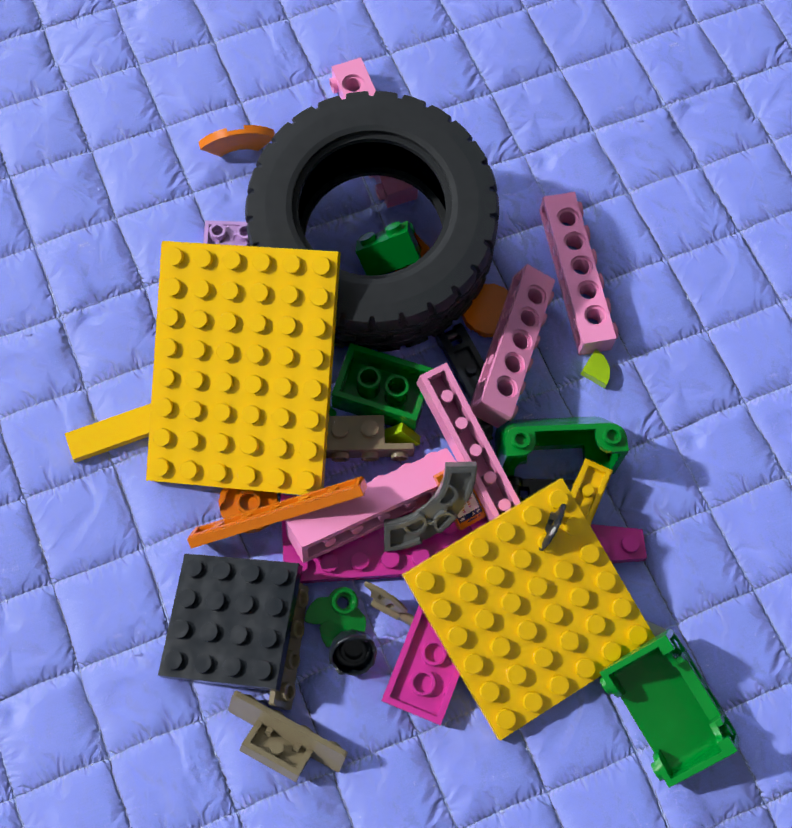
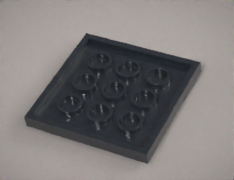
[158,554,303,691]

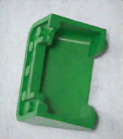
[495,416,629,477]
[600,628,739,788]

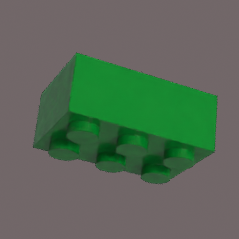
[331,343,434,432]

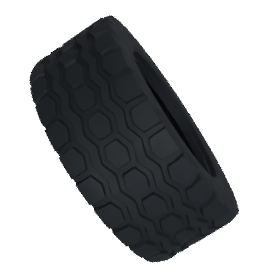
[245,91,499,352]

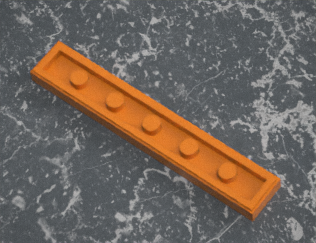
[187,476,367,549]

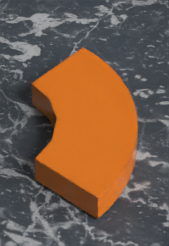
[199,125,275,157]

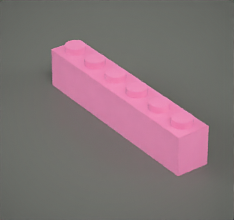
[416,363,520,521]
[285,448,456,563]

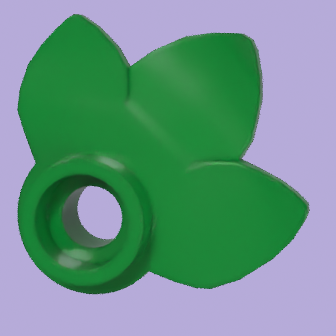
[305,587,366,647]

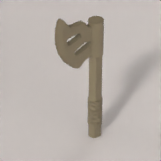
[364,581,414,626]

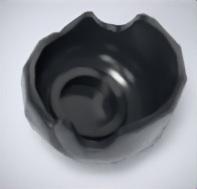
[329,629,377,676]

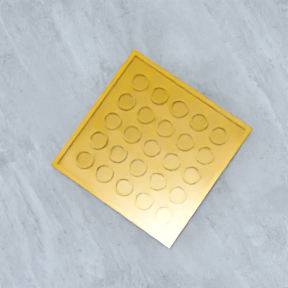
[402,478,655,741]

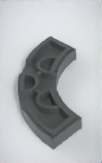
[384,461,477,552]

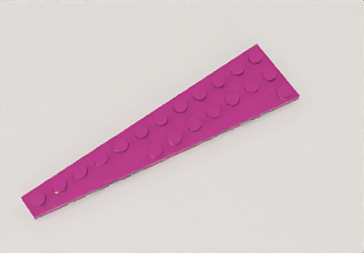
[280,494,647,584]

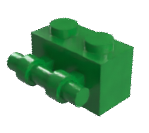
[355,221,421,276]

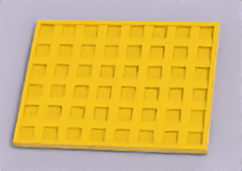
[146,241,341,495]

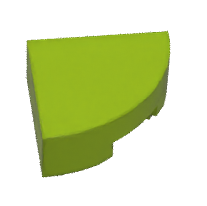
[580,349,610,389]
[385,423,421,446]

